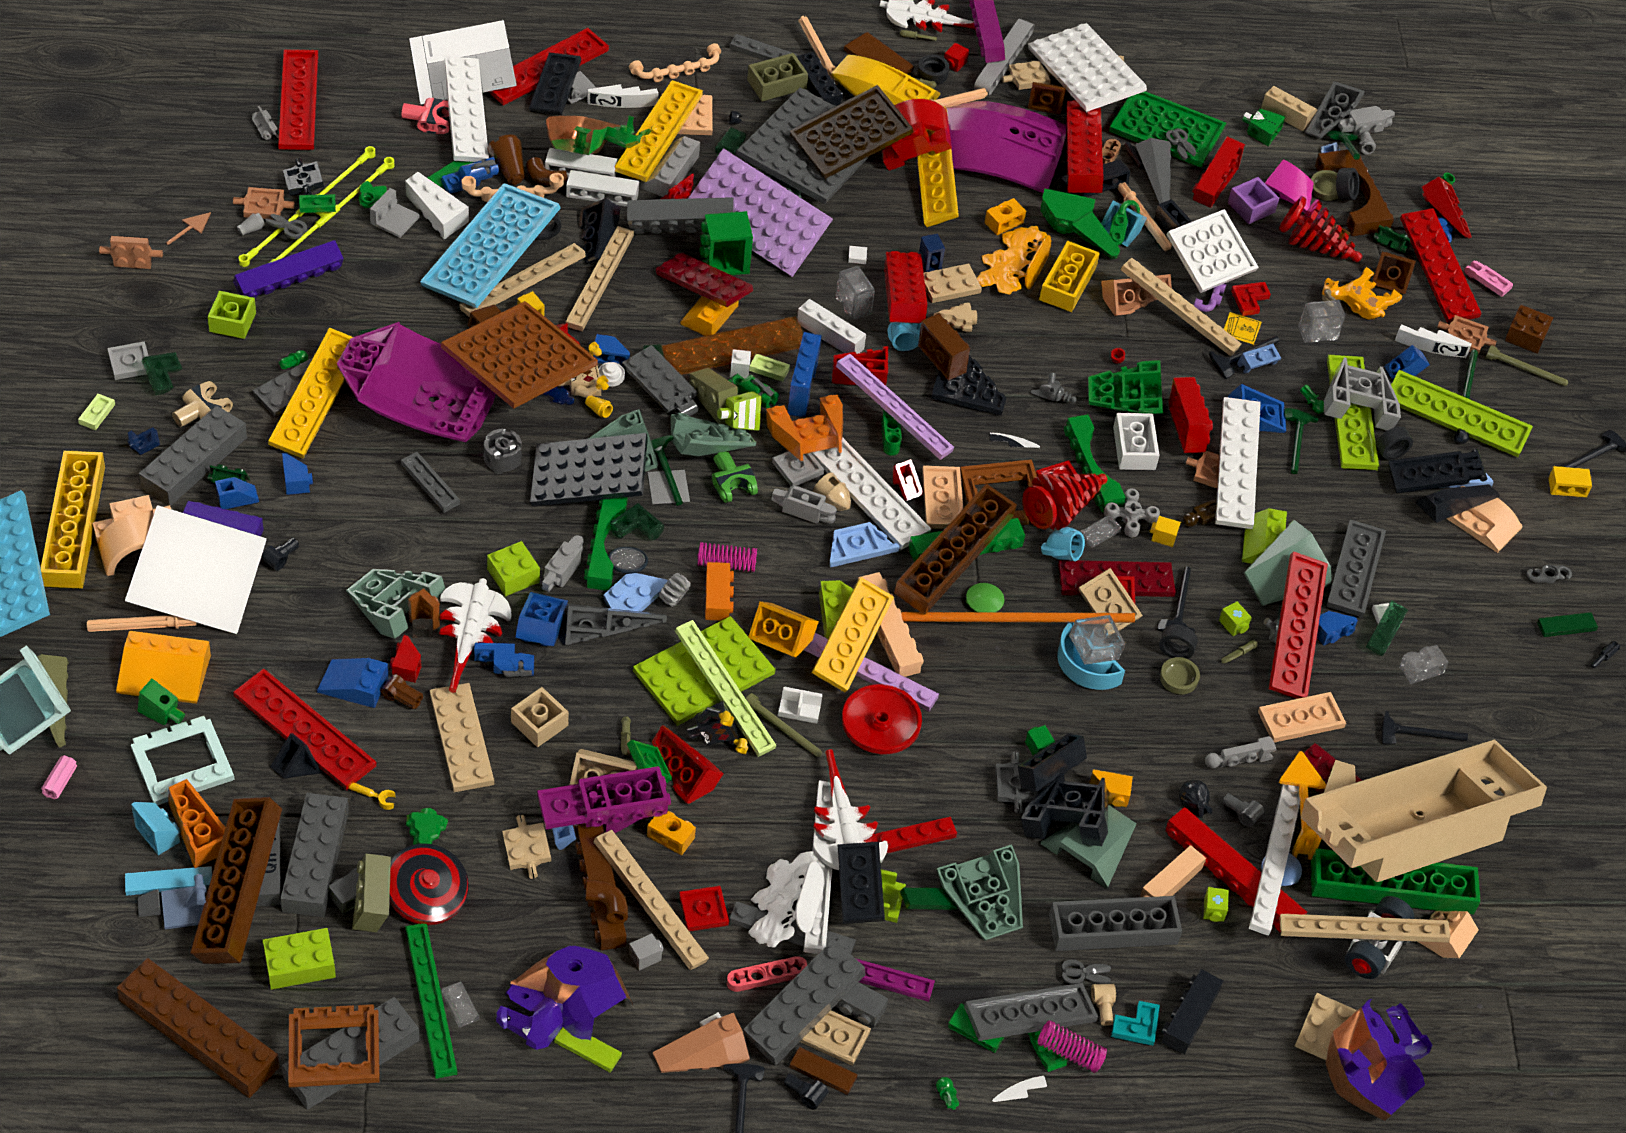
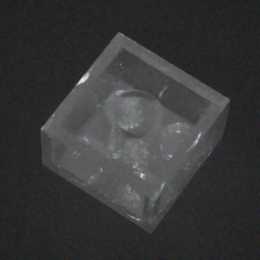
[836,266,875,320]
[1298,300,1346,343]
[1069,615,1126,665]

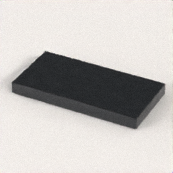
[529,52,582,115]
[837,842,885,924]

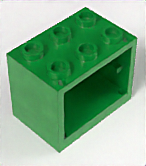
[700,211,753,275]

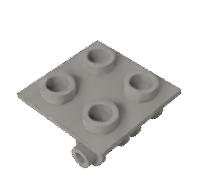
[567,71,596,104]

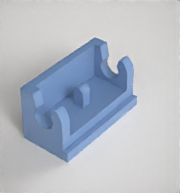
[1237,344,1281,374]

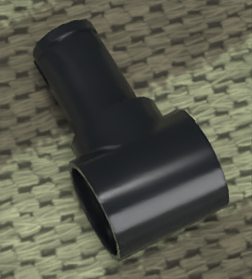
[261,538,299,571]
[784,1073,829,1110]

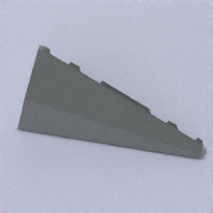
[1135,138,1171,204]
[565,604,667,645]

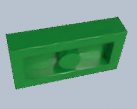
[299,194,336,213]

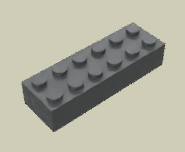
[627,197,736,234]
[139,406,247,506]
[281,793,349,917]
[1049,896,1182,951]
[743,939,865,1066]
[282,997,419,1110]

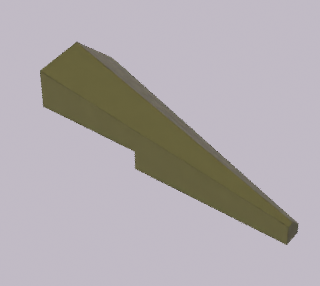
[37,654,69,748]

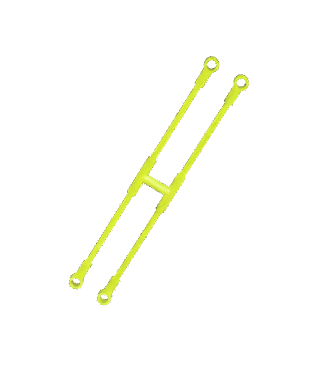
[239,146,394,267]

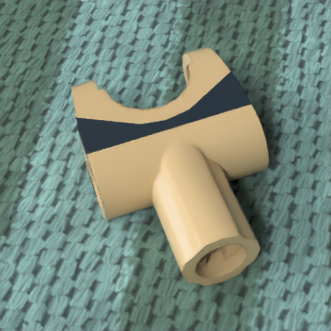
[172,381,233,427]

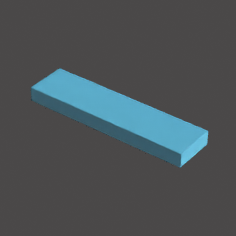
[125,866,212,895]

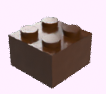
[1505,305,1554,354]

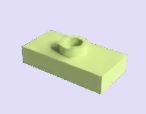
[749,354,790,382]
[78,394,115,430]

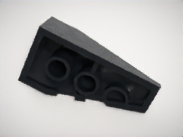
[579,198,621,265]
[1416,484,1500,523]

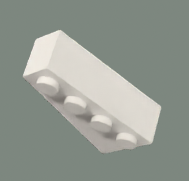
[405,172,469,239]

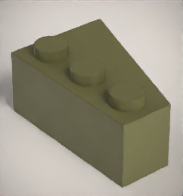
[689,368,738,424]
[352,854,391,932]

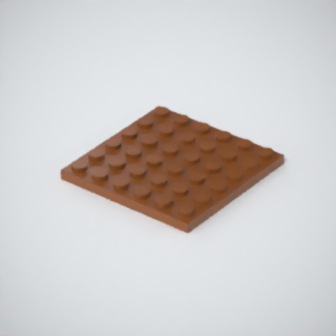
[441,301,598,409]

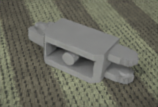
[1338,106,1395,135]

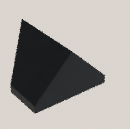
[270,733,322,778]

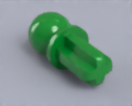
[279,350,308,369]
[1300,385,1324,414]
[936,1077,959,1110]

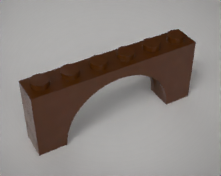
[1315,150,1394,236]

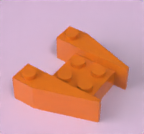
[766,395,843,461]

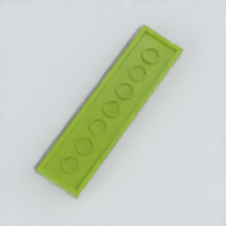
[1327,355,1379,470]
[1391,370,1533,457]

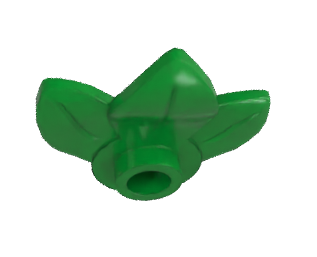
[359,181,387,208]

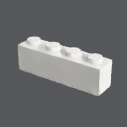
[545,148,617,178]
[566,170,639,206]
[797,299,866,354]

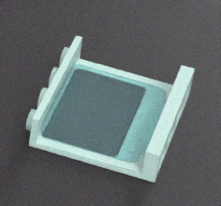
[0,645,71,755]

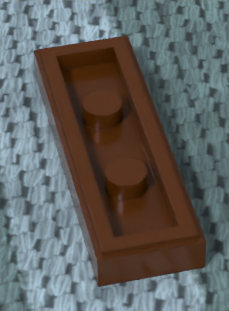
[789,1047,858,1095]

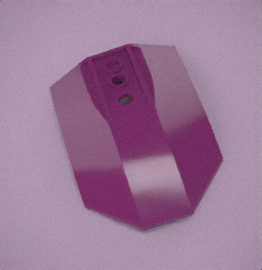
[946,101,1066,193]
[337,322,496,442]

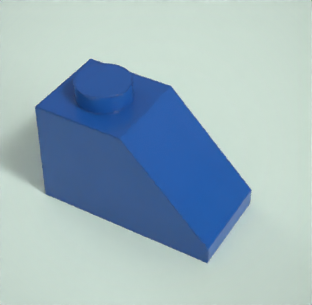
[594,334,630,367]
[282,453,313,495]

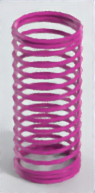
[697,542,757,572]
[1038,1020,1107,1073]

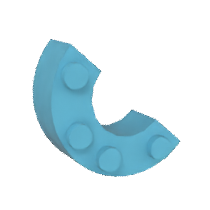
[1058,622,1125,690]

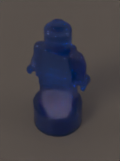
[543,386,574,405]

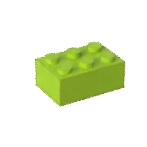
[263,928,336,990]

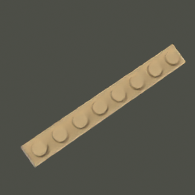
[566,226,634,332]
[459,243,586,317]
[1120,258,1242,356]
[594,830,709,970]
[1280,914,1450,943]

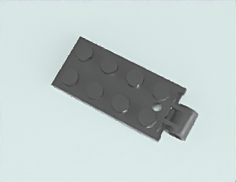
[622,345,698,417]

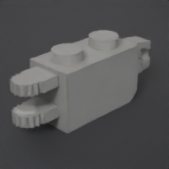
[771,485,837,524]
[542,535,583,592]

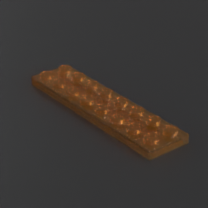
[660,316,803,375]

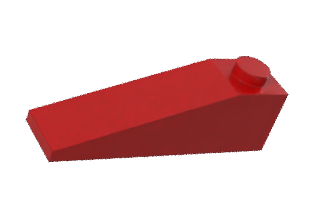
[1422,177,1472,239]
[652,725,723,804]

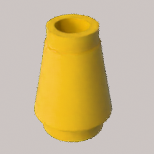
[585,396,613,418]

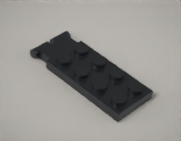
[1388,449,1488,494]

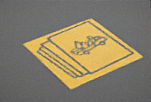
[1224,312,1262,345]

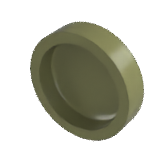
[1311,170,1339,201]
[1160,657,1200,694]

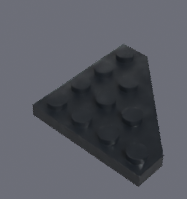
[931,355,1006,416]

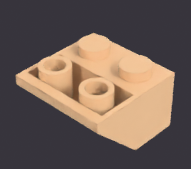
[1417,911,1478,958]

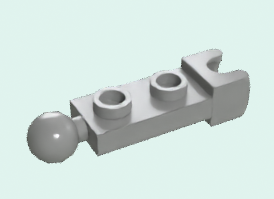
[1205,736,1276,768]

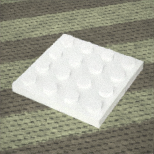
[1166,209,1259,293]

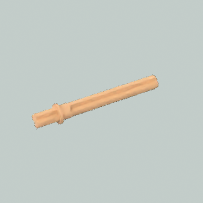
[798,16,838,85]
[930,88,988,108]
[1117,182,1172,251]
[87,615,197,632]

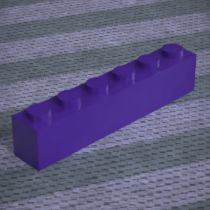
[233,240,344,298]

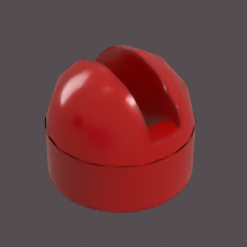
[1111,348,1125,364]

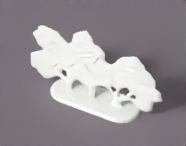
[749,851,824,947]

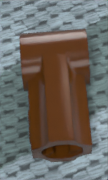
[380,674,423,709]

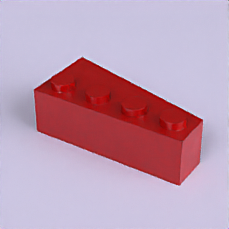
[1192,136,1245,208]

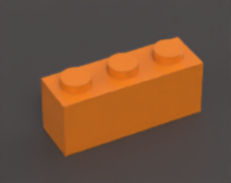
[705,562,734,621]

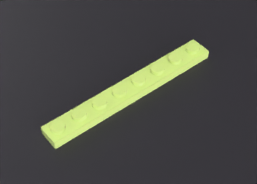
[675,620,776,757]

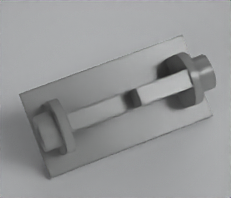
[252,106,279,140]

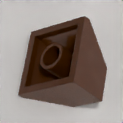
[1028,82,1066,115]
[1372,251,1416,294]

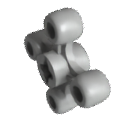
[1104,488,1160,538]

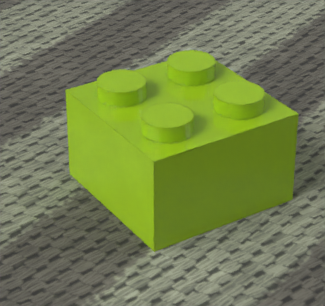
[208,291,256,339]
[487,541,540,597]

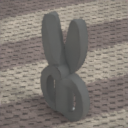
[1166,129,1196,160]
[265,214,307,239]
[1061,960,1111,985]

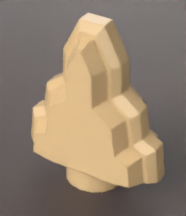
[933,303,977,332]

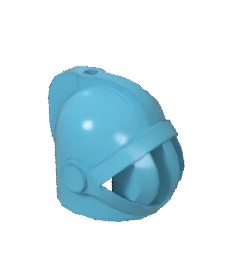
[888,322,921,351]
[1041,527,1085,561]

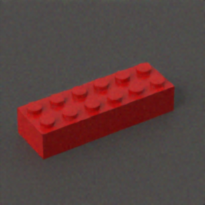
[884,251,927,323]

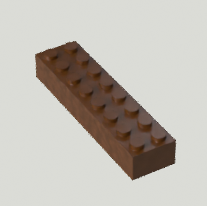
[894,483,1017,615]
[191,797,282,964]
[117,958,280,1098]

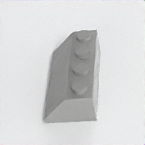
[639,136,700,197]

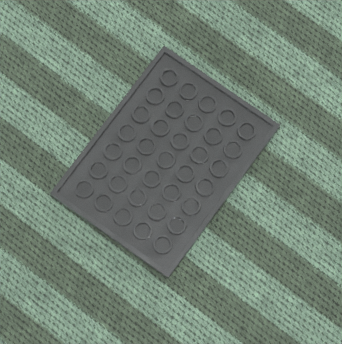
[736,88,869,204]

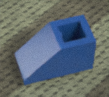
[1384,345,1430,380]
[215,477,259,509]
[1317,611,1358,646]

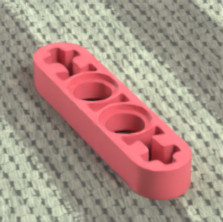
[727,956,807,992]

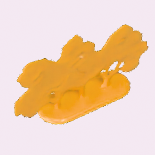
[977,226,1051,294]

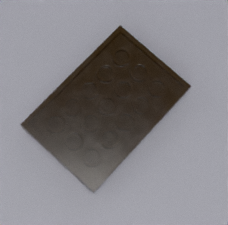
[789,85,913,179]

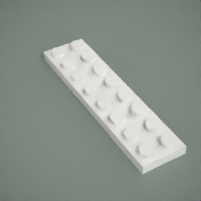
[444,56,489,162]
[1215,397,1260,529]
[811,438,931,550]

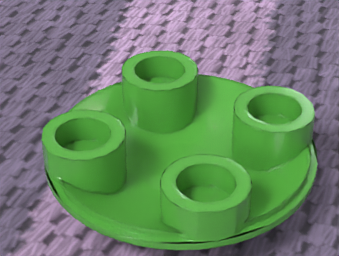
[966,583,1004,612]

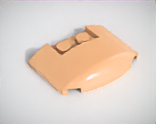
[1447,486,1523,553]

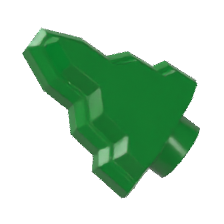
[406,808,448,845]

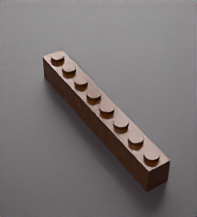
[573,823,627,951]

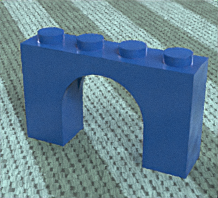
[788,332,822,418]

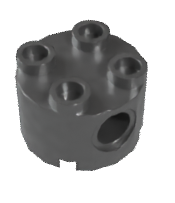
[484,429,522,474]

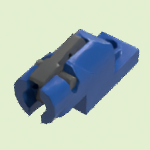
[441,157,499,194]
[474,643,534,677]

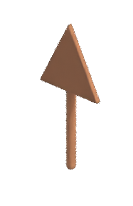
[166,212,211,245]

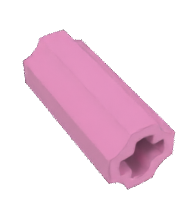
[41,755,77,799]

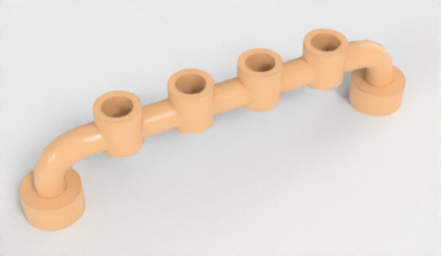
[629,44,721,82]
[462,173,564,202]

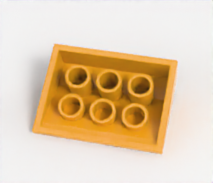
[116,631,211,704]

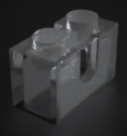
[1399,645,1449,684]

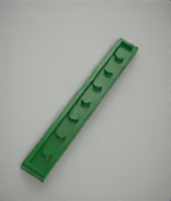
[405,924,457,1079]

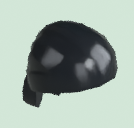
[1179,779,1212,818]

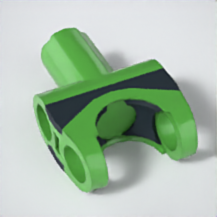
[712,451,758,503]

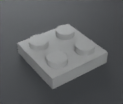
[107,341,152,380]
[772,451,824,486]

